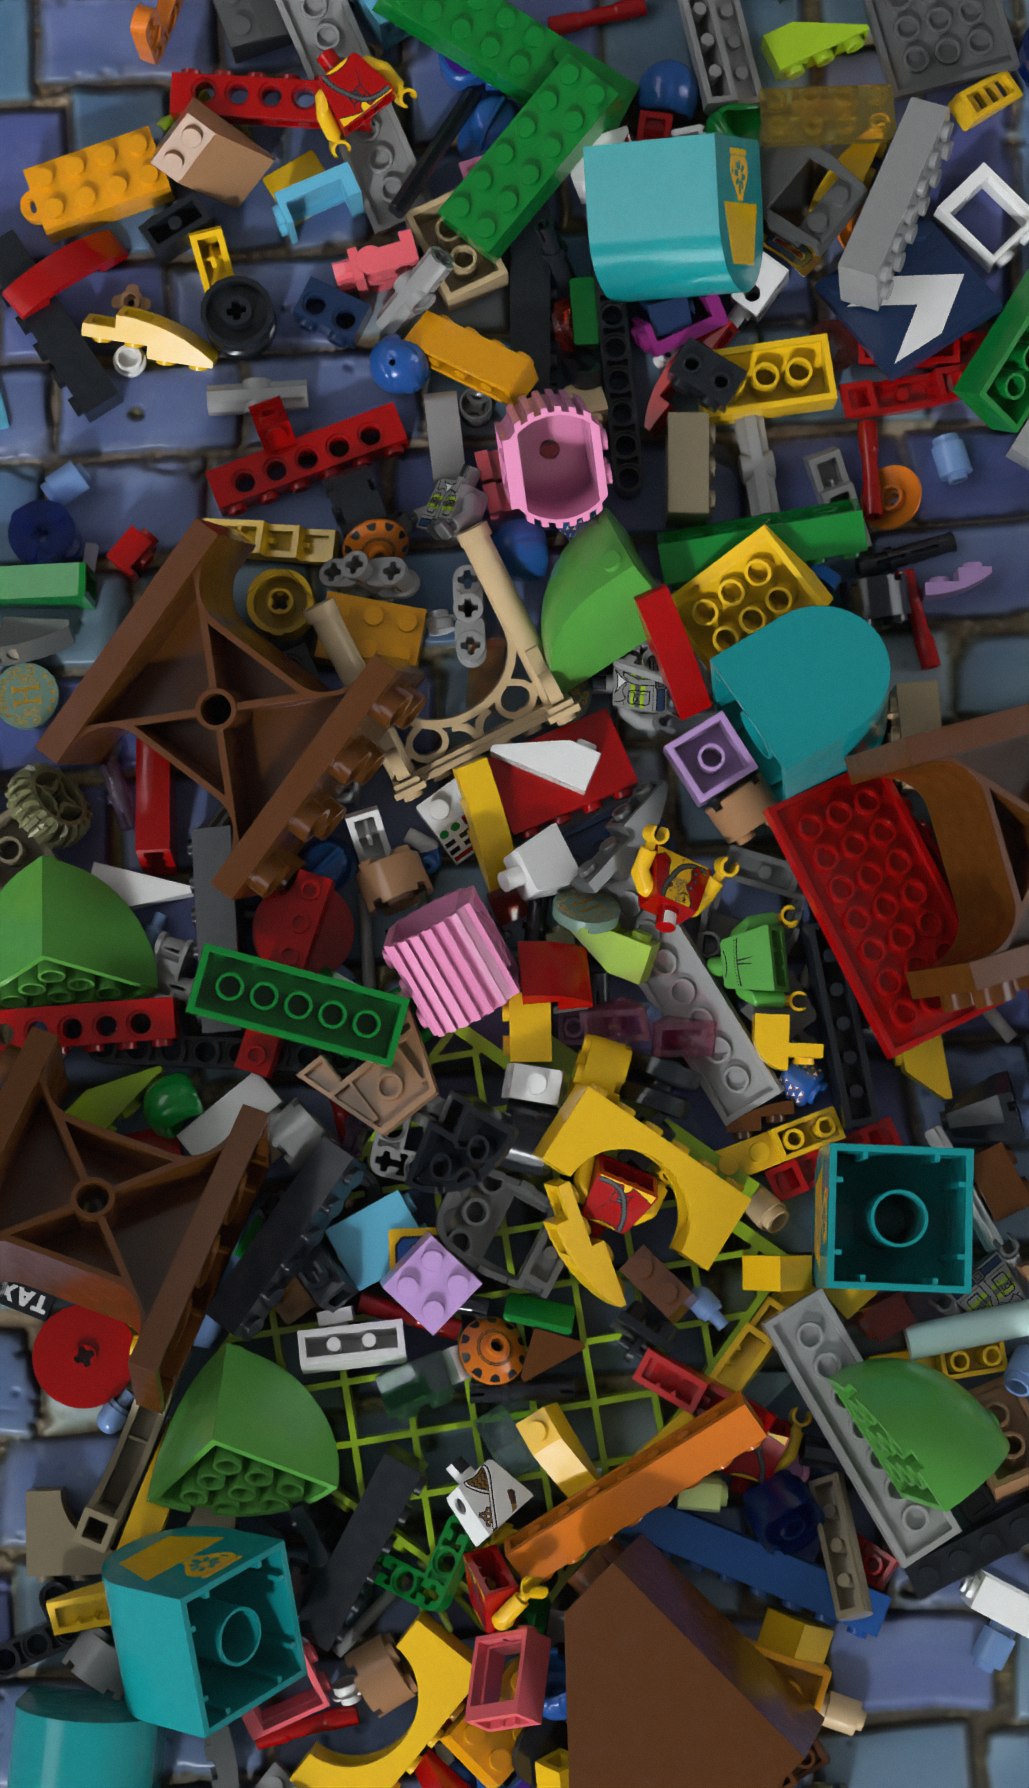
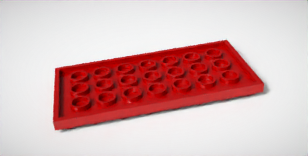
[763,772,1005,1060]

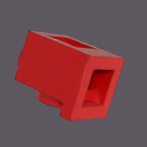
[248,395,297,454]
[106,525,159,583]

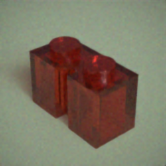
[854,1291,917,1343]

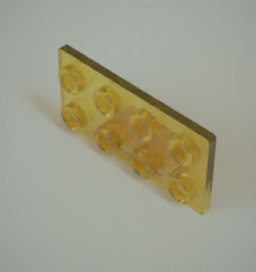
[759,84,897,147]

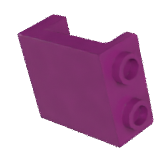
[629,295,729,357]

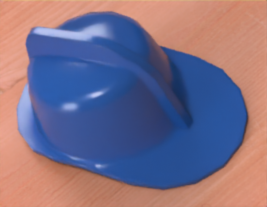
[457,96,520,161]
[298,836,358,893]

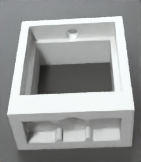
[932,162,1029,274]
[959,1569,1029,1638]

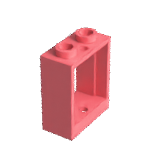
[465,1625,551,1732]
[241,1636,333,1741]

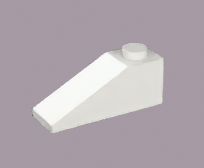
[490,739,601,795]
[91,862,195,910]

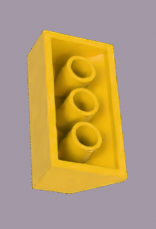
[697,333,838,426]

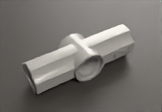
[375,246,454,336]
[206,377,309,418]
[734,415,780,516]

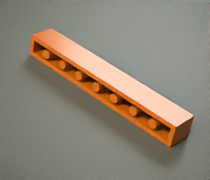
[503,1390,768,1584]

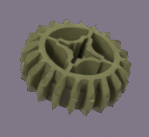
[5,761,93,850]

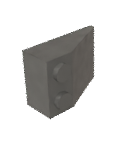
[213,0,293,64]

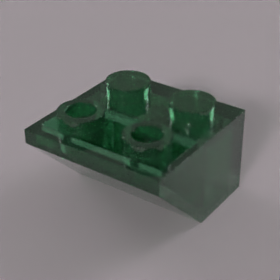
[375,1348,457,1422]

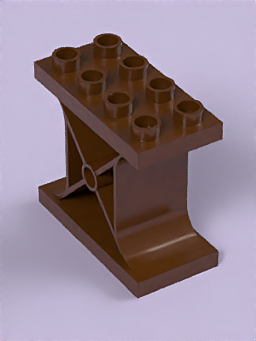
[35,518,427,900]
[844,704,1029,1013]
[0,1026,271,1415]

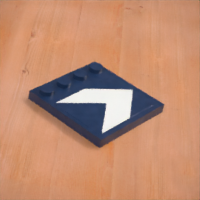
[815,214,1002,382]

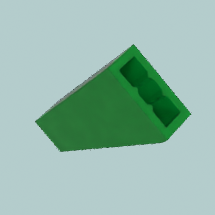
[0,562,97,610]

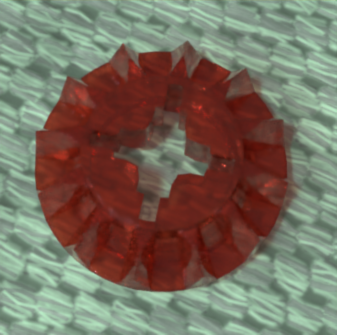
[551,298,580,353]
[809,320,859,373]

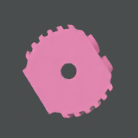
[494,389,613,528]
[382,885,521,1037]

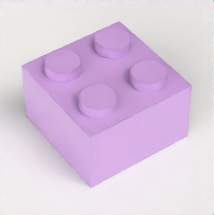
[663,710,759,809]
[379,1230,482,1336]

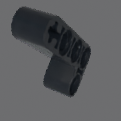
[0,1577,82,1680]

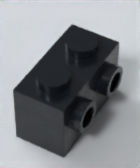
[138,191,215,267]
[667,337,748,414]

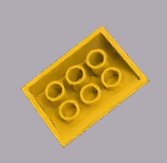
[671,524,834,673]

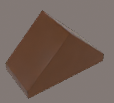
[521,1327,585,1382]

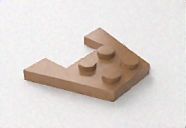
[296,990,439,1136]

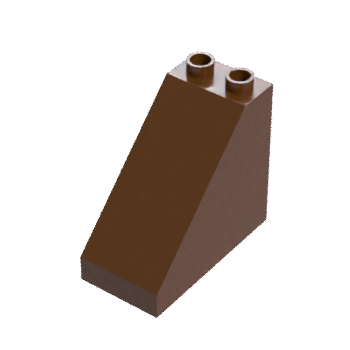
[564,1533,825,1788]

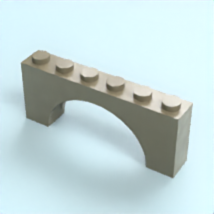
[72,1346,195,1553]
[26,1486,239,1582]

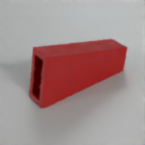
[135,738,179,876]

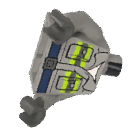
[388,464,489,543]
[592,651,679,734]
[928,1232,1027,1317]

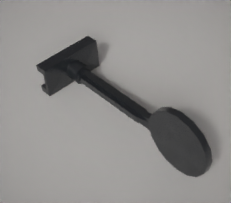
[512,1717,568,1788]

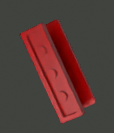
[487,708,639,841]

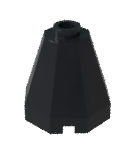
[939,1070,1025,1142]

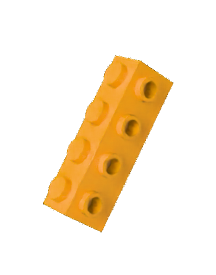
[403,310,539,406]

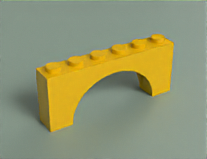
[532,1082,752,1271]
[289,1610,474,1788]

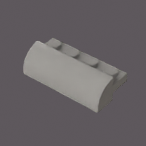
[677,0,765,116]

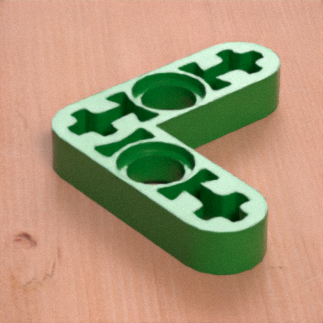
[374,1514,475,1613]

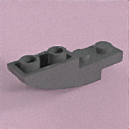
[0,616,76,666]
[570,780,669,893]

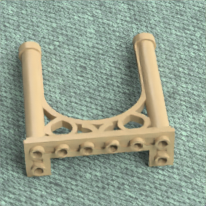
[302,520,581,802]

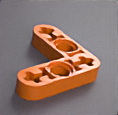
[130,0,184,65]

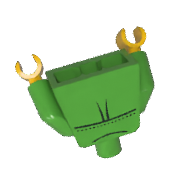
[707,905,807,1011]

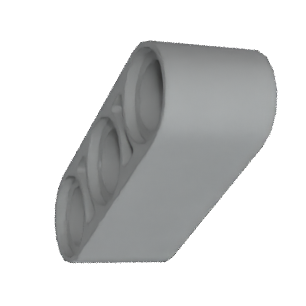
[423,390,465,489]

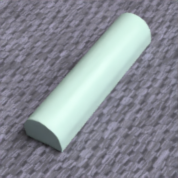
[902,1299,1029,1360]

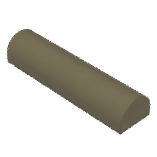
[808,1472,874,1621]

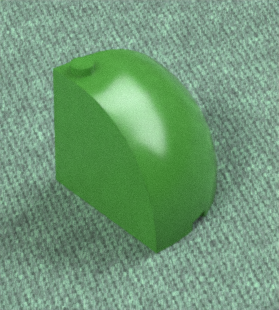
[541,507,658,695]
[0,855,158,1010]
[147,1343,339,1517]
[827,1357,1010,1512]

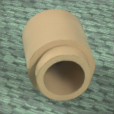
[743,1184,789,1234]
[819,1691,867,1736]

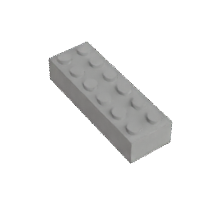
[838,97,954,311]

